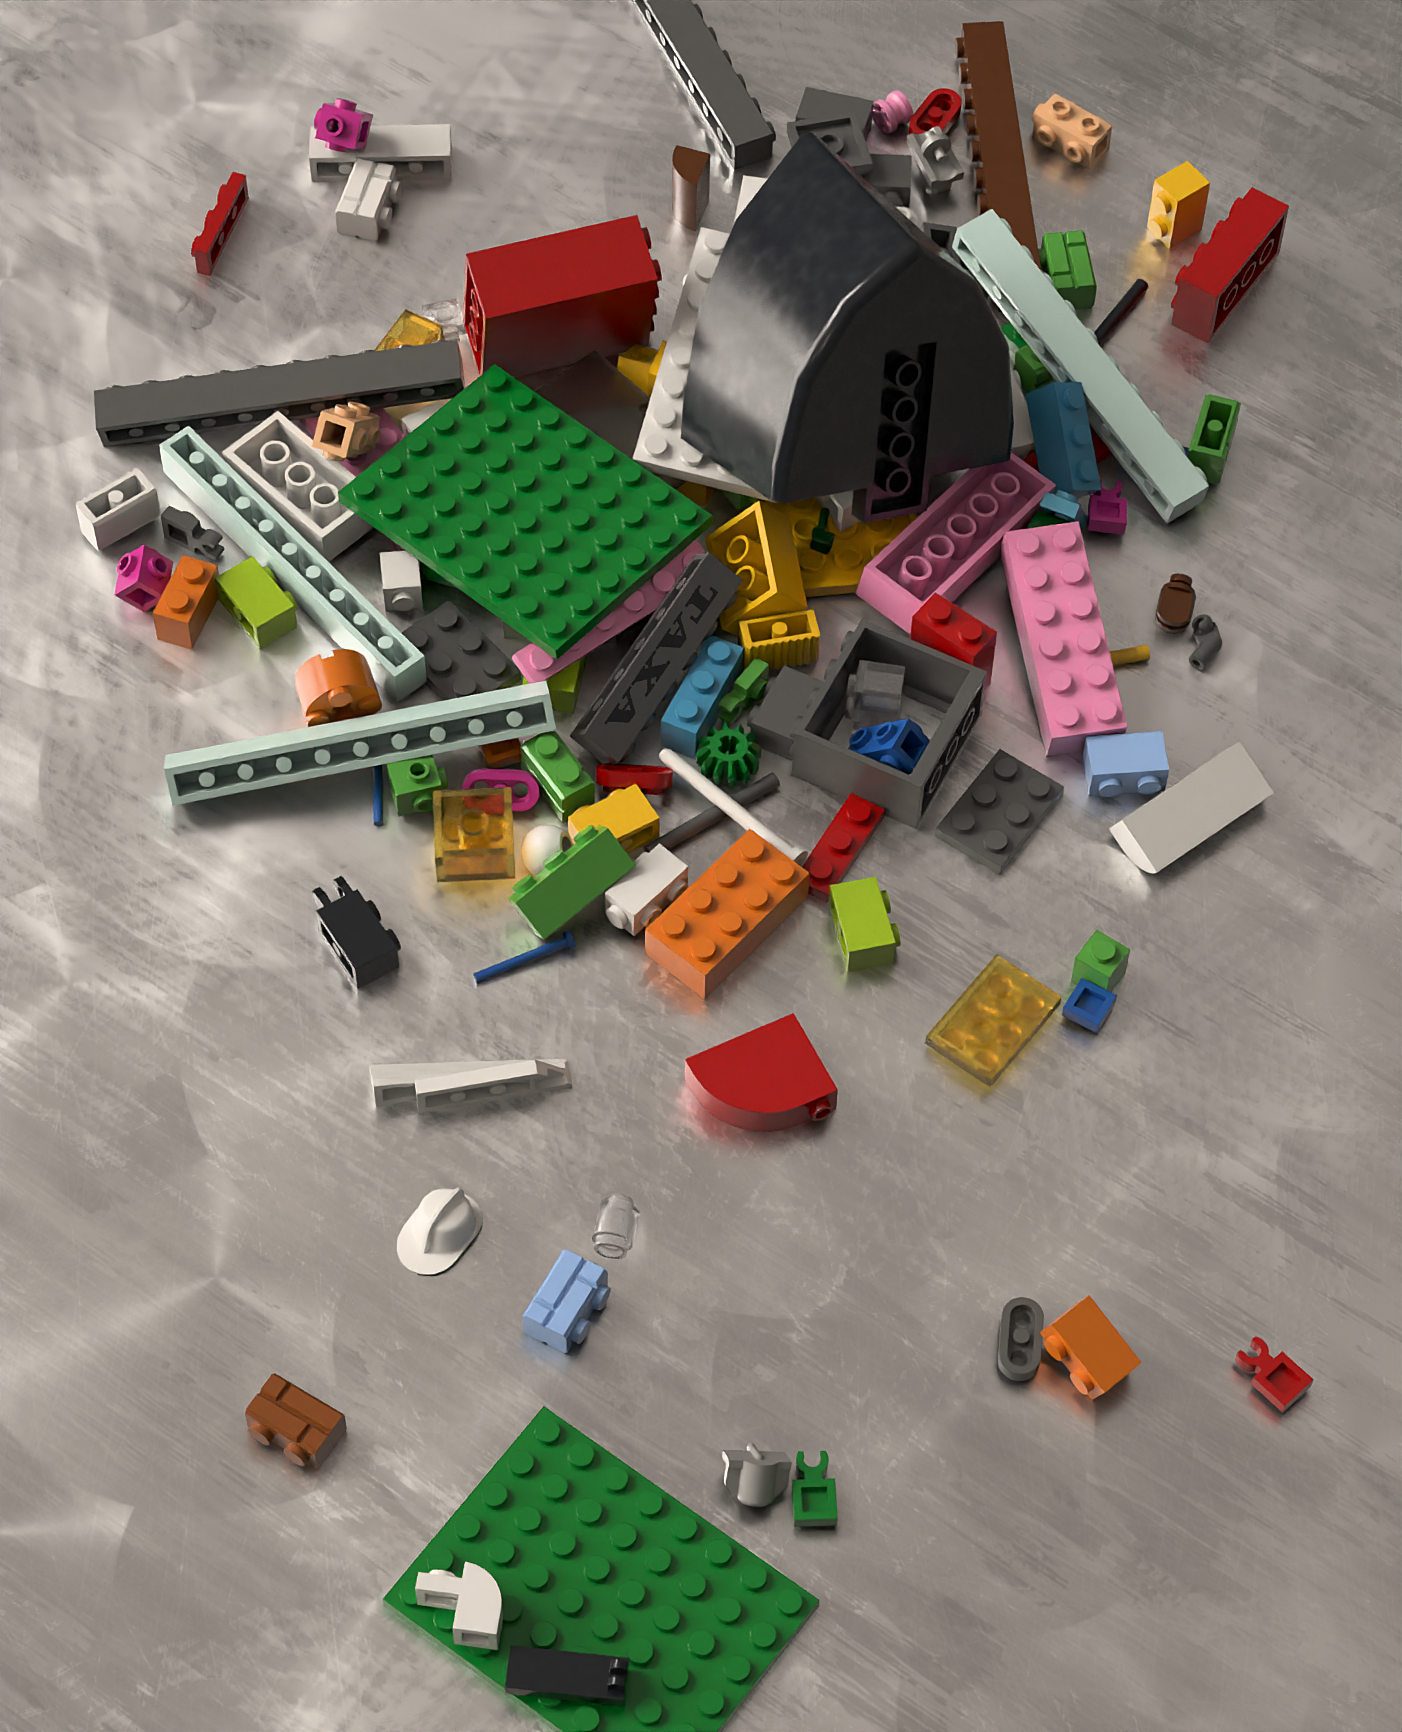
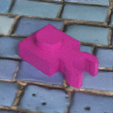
[1088,479,1127,534]

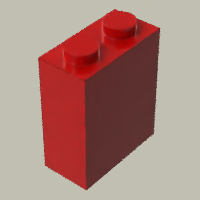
[910,592,997,690]

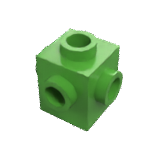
[387,755,448,817]

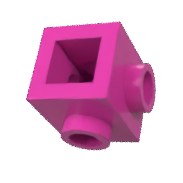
[314,98,373,152]
[114,544,174,612]

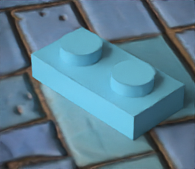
[1040,490,1088,532]

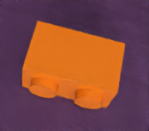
[153,555,219,650]
[1040,1295,1142,1400]

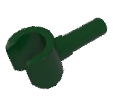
[810,508,835,555]

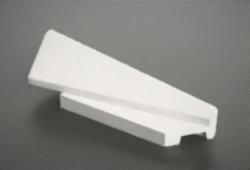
[369,1059,572,1113]

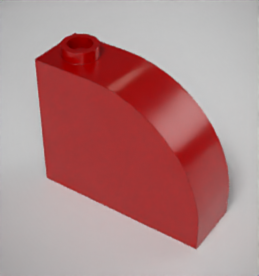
[684,1013,838,1132]

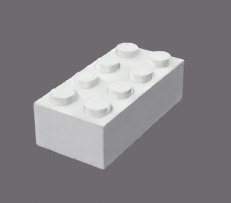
[222,411,374,562]

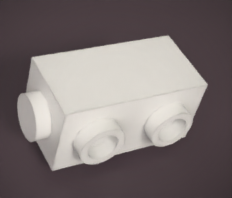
[605,843,689,936]

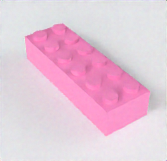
[856,452,1056,634]
[1000,521,1127,757]

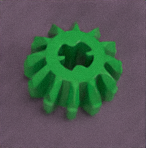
[696,722,761,790]

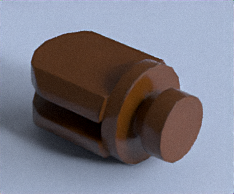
[1155,573,1196,633]

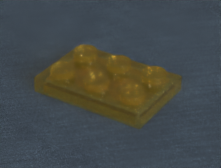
[925,954,1062,1087]

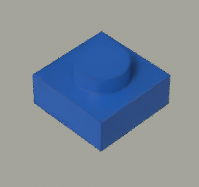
[1062,978,1117,1033]

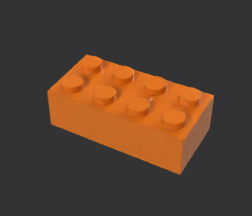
[645,829,810,999]

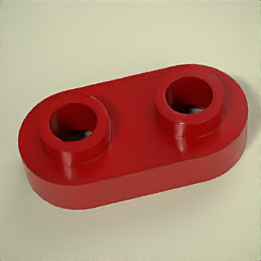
[909,88,962,135]
[595,764,673,795]

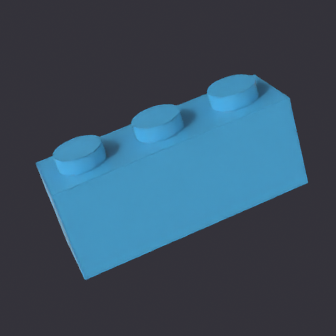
[1025,382,1101,499]
[661,635,744,760]

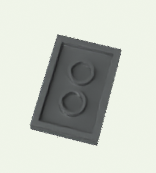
[402,600,522,701]
[935,749,1064,875]

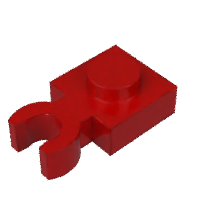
[1235,1336,1314,1413]

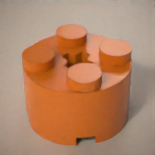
[295,649,382,727]

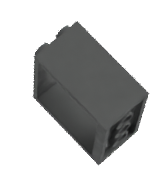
[788,619,987,829]

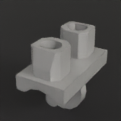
[906,126,964,193]

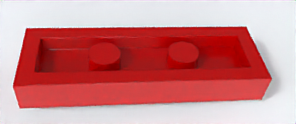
[191,172,249,276]
[802,793,885,903]

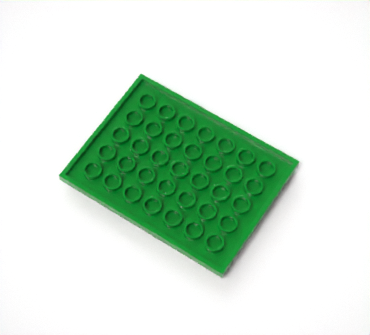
[338,364,713,660]
[382,1406,819,1732]

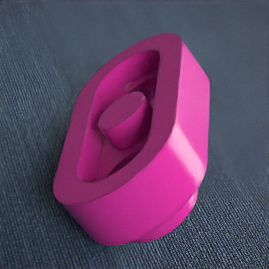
[462,769,540,811]

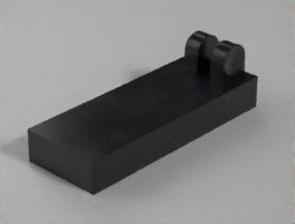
[505,1645,629,1707]

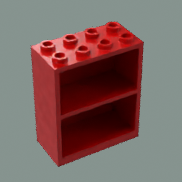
[463,215,662,377]

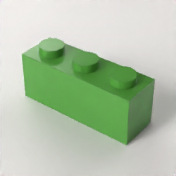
[507,825,636,940]

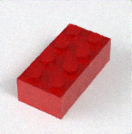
[1171,187,1289,343]

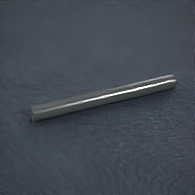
[643,773,780,853]

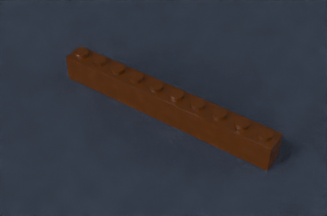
[955,21,1042,312]

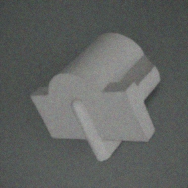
[722,1443,792,1507]

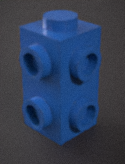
[848,718,930,775]

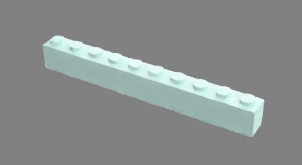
[952,209,1209,523]
[159,426,427,702]
[164,681,556,806]

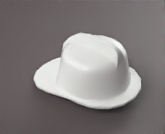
[397,1187,483,1275]

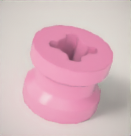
[872,90,914,134]

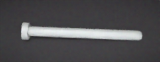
[659,748,808,866]

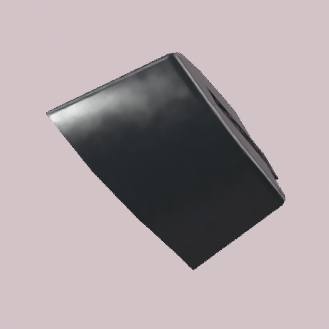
[681,131,1014,523]

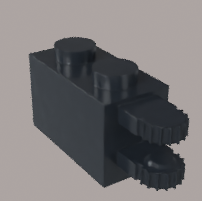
[311,876,401,989]

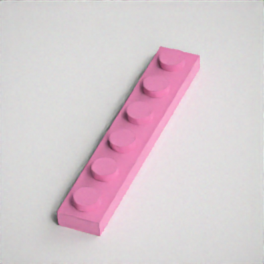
[512,539,706,684]

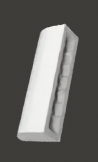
[1108,741,1274,873]

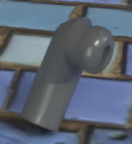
[1189,614,1222,670]

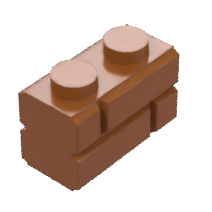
[245,1373,347,1469]

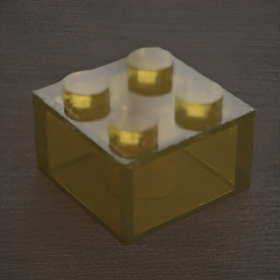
[433,787,516,882]

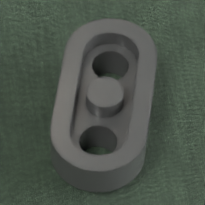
[998,1297,1044,1381]

